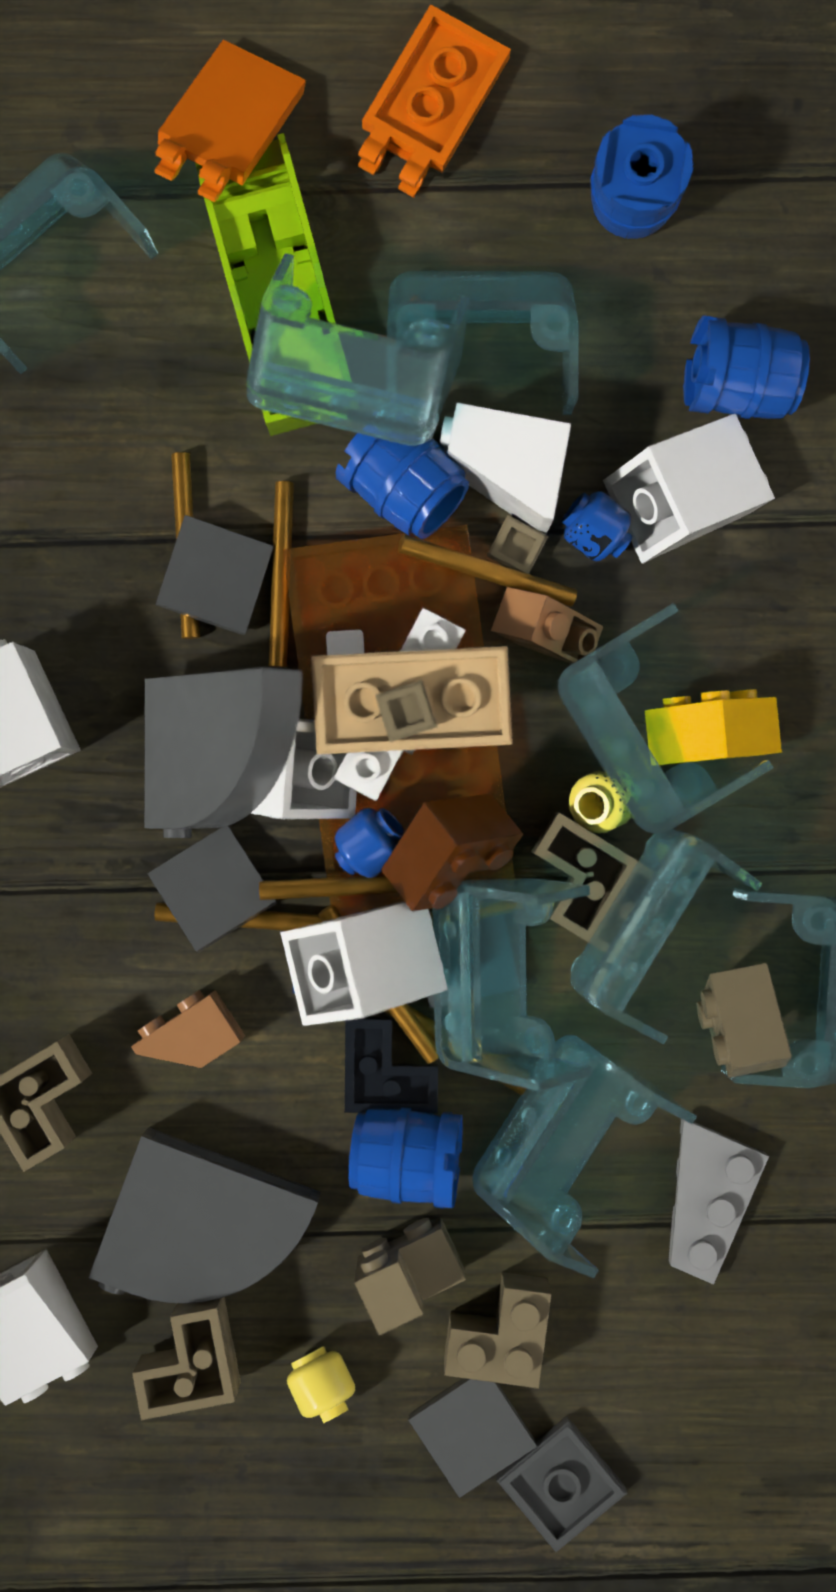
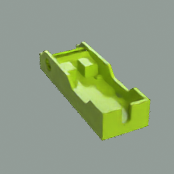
[195,133,359,436]

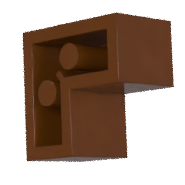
[381,794,523,912]

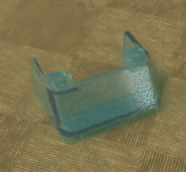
[0,153,158,374]
[246,253,470,446]
[387,271,579,415]
[557,603,773,834]
[570,828,762,1045]
[433,878,591,1092]
[721,888,836,1088]
[473,1035,697,1278]

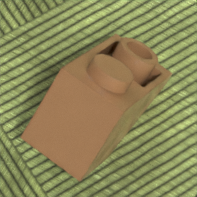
[491,587,604,670]
[131,990,245,1068]

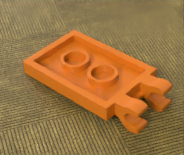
[358,4,511,198]
[155,39,306,202]

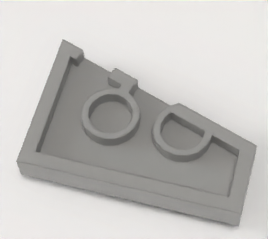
[668,1116,769,1285]

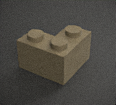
[531,812,640,944]
[696,963,792,1078]
[0,1034,93,1172]
[354,1218,466,1335]
[444,1272,552,1388]
[132,1297,241,1420]

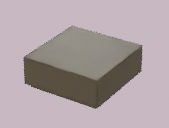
[486,515,549,574]
[375,680,437,742]

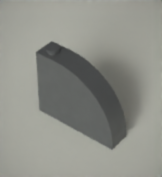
[144,668,302,838]
[89,1127,321,1303]

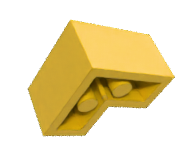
[645,689,782,766]

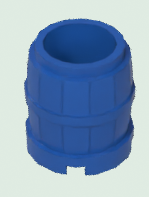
[590,115,693,239]
[683,316,810,419]
[336,406,469,540]
[349,1107,463,1209]

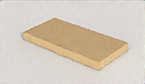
[312,647,512,755]

